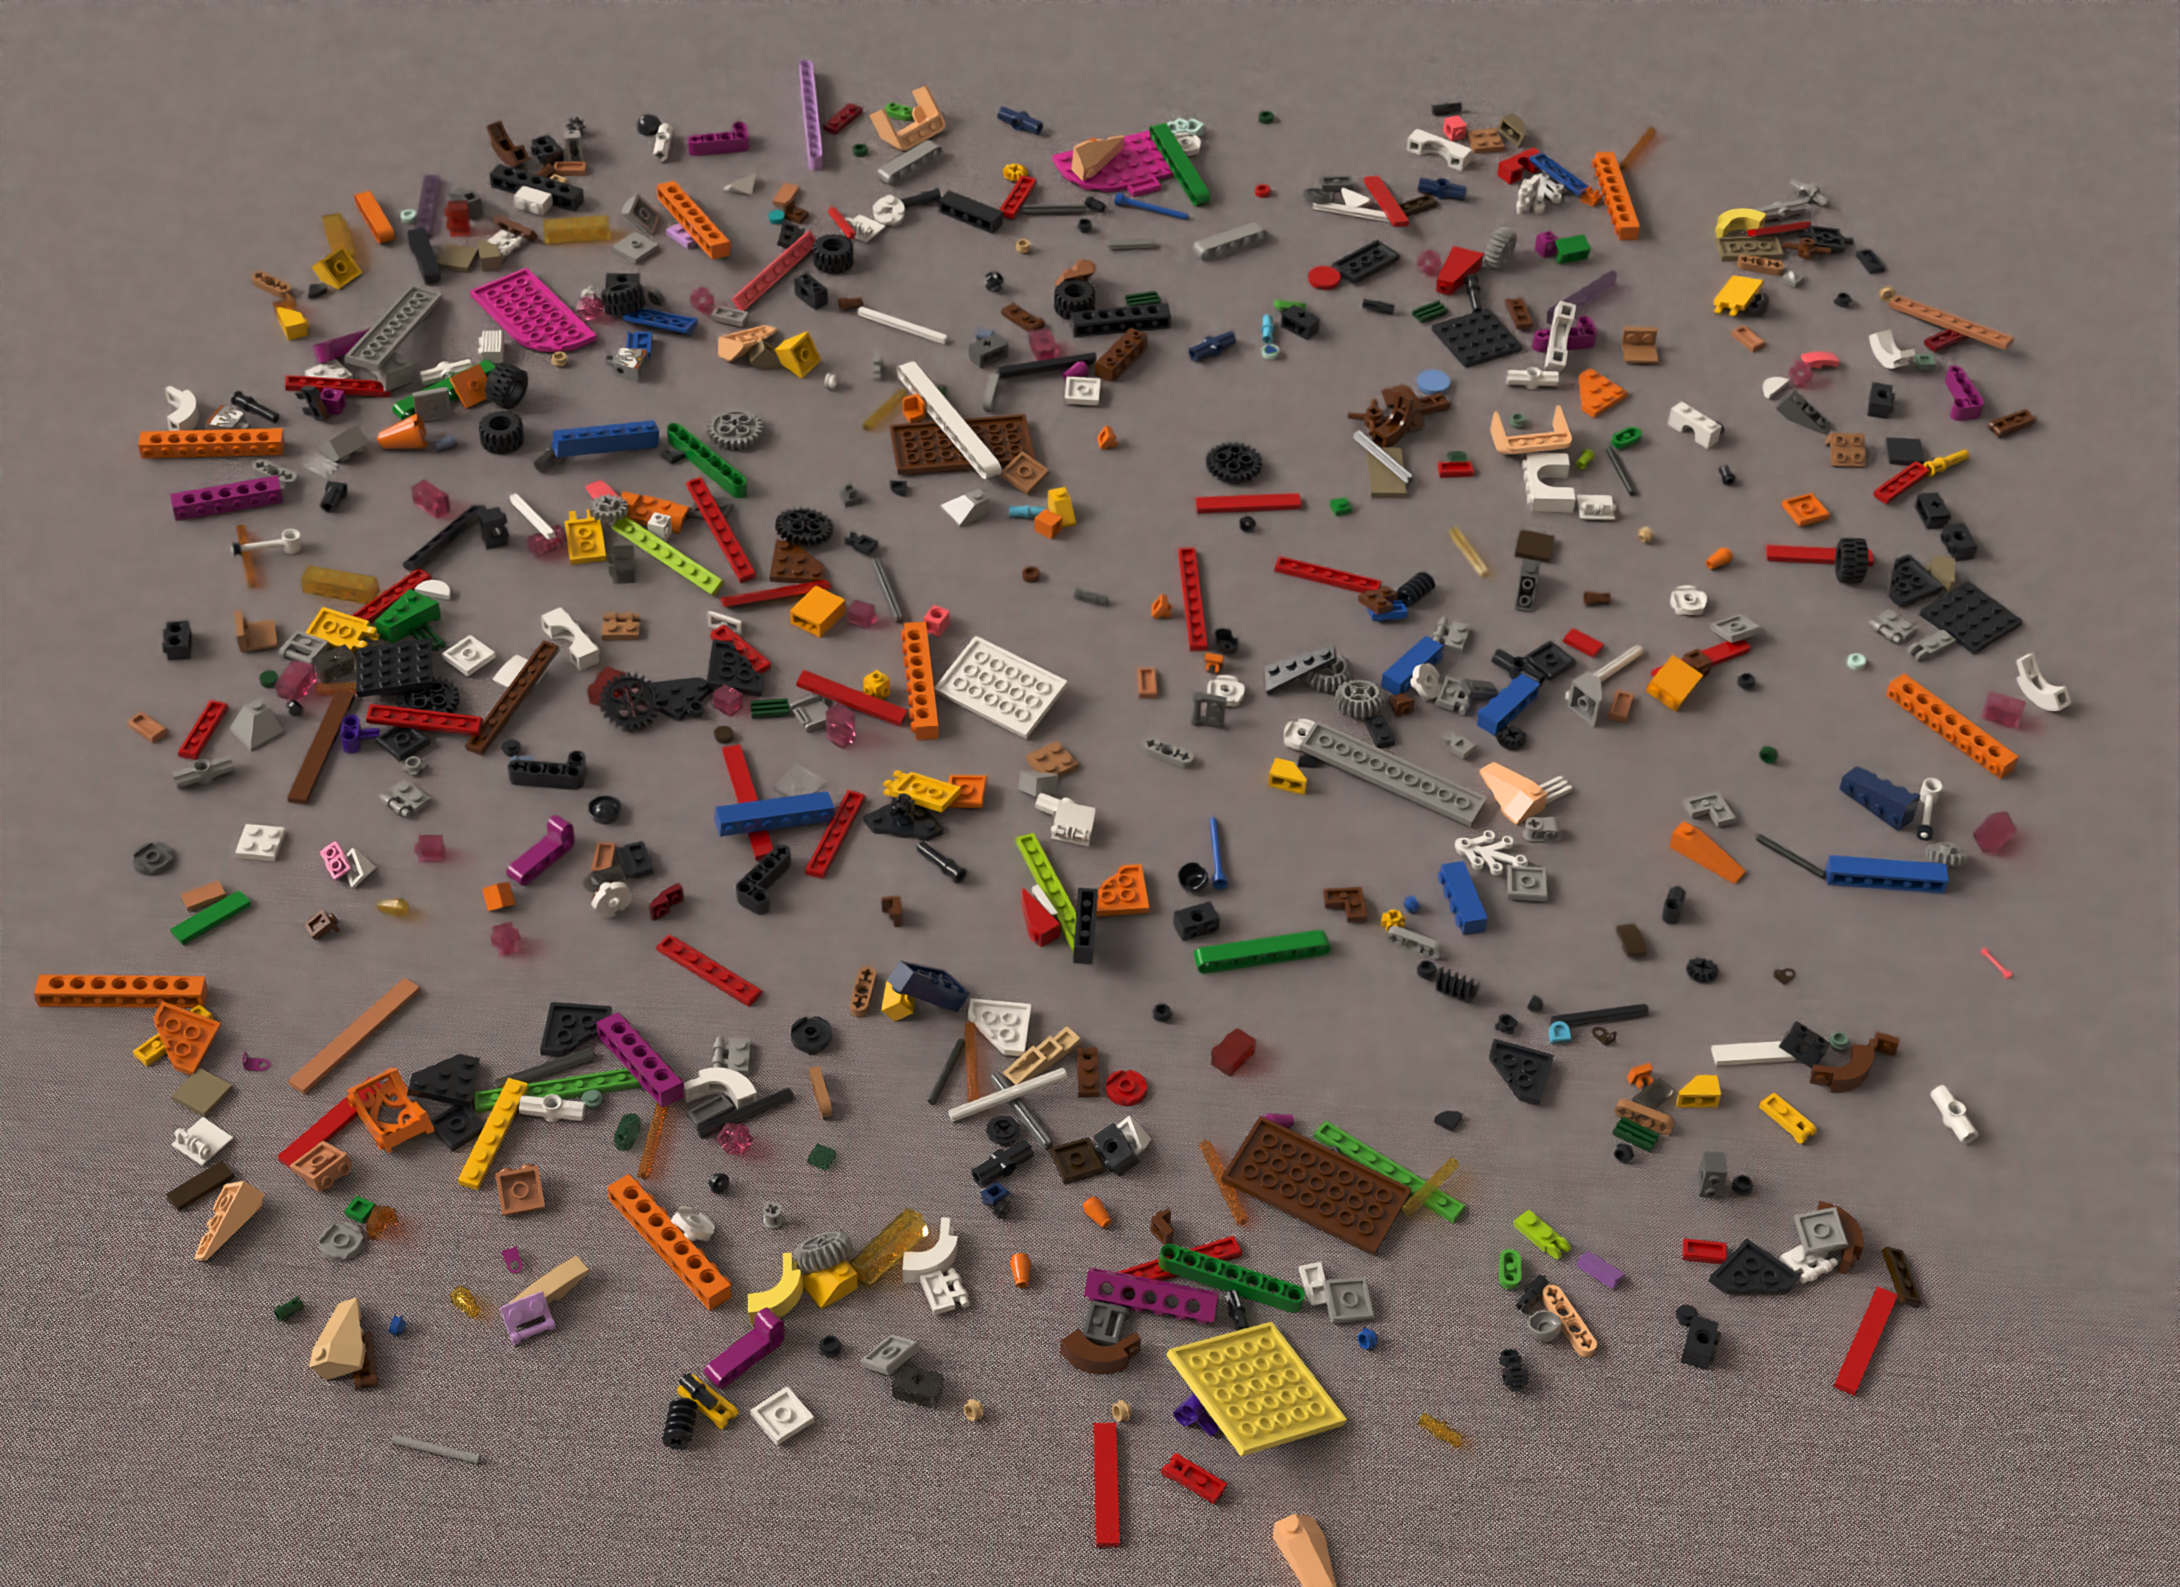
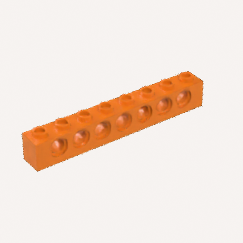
[1592,152,1640,240]
[657,181,731,260]
[138,428,285,458]
[901,622,938,740]
[1886,673,2019,779]
[34,974,208,1008]
[607,1174,732,1311]

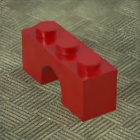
[1497,147,1541,185]

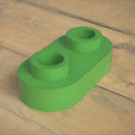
[885,102,914,121]
[1274,300,1307,311]
[1499,1249,1521,1290]

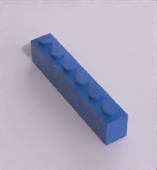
[552,420,659,458]
[714,791,834,837]
[1826,855,1949,894]

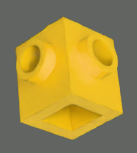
[863,669,890,700]

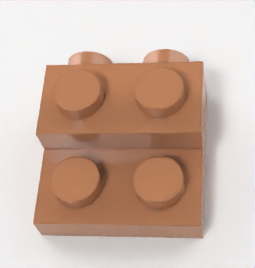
[1055,259,1096,286]
[290,1141,353,1192]
[495,1164,545,1217]

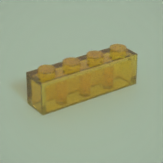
[321,212,357,260]
[543,215,611,244]
[300,565,380,604]
[848,1208,929,1289]

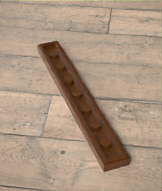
[465,640,560,756]
[287,690,355,805]

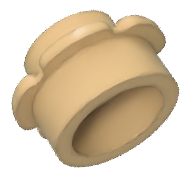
[1015,239,1031,254]
[1879,286,1896,302]
[551,352,568,367]
[1638,527,1654,543]
[964,1399,984,1421]
[1112,1400,1132,1422]

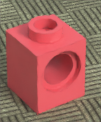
[1443,115,1467,141]
[923,605,950,637]

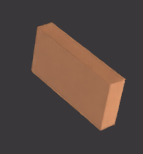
[554,162,587,176]
[773,183,799,207]
[1731,325,1766,353]
[1137,668,1158,698]
[1608,690,1635,723]
[127,711,168,744]
[591,842,617,877]
[180,880,226,912]

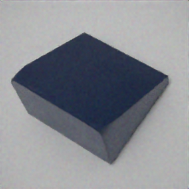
[980,1182,1010,1204]

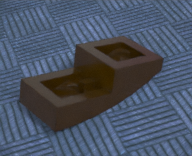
[1616,923,1647,957]

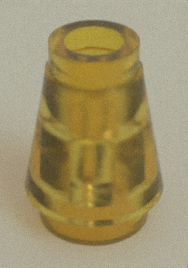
[377,898,409,918]
[449,1285,481,1318]

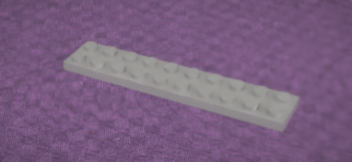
[345,284,442,371]
[1299,721,1487,827]

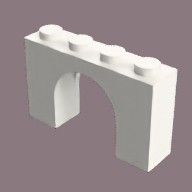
[1522,453,1575,512]

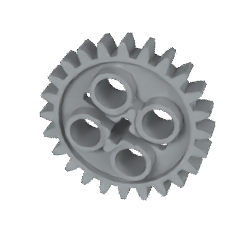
[707,408,763,450]

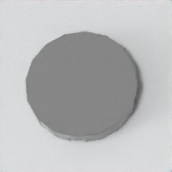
[319,1222,364,1262]

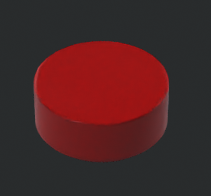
[1255,184,1271,198]

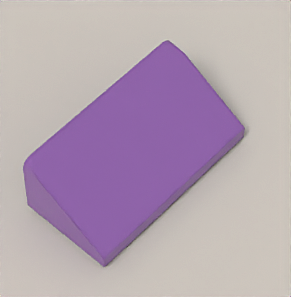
[1577,1251,1625,1289]

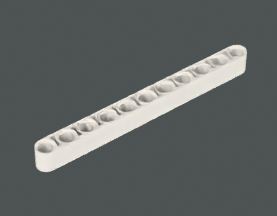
[897,361,1001,479]

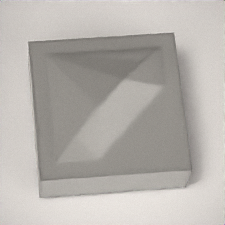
[1781,269,1804,288]

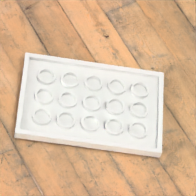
[934,635,1068,739]

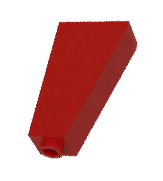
[1436,246,1484,295]

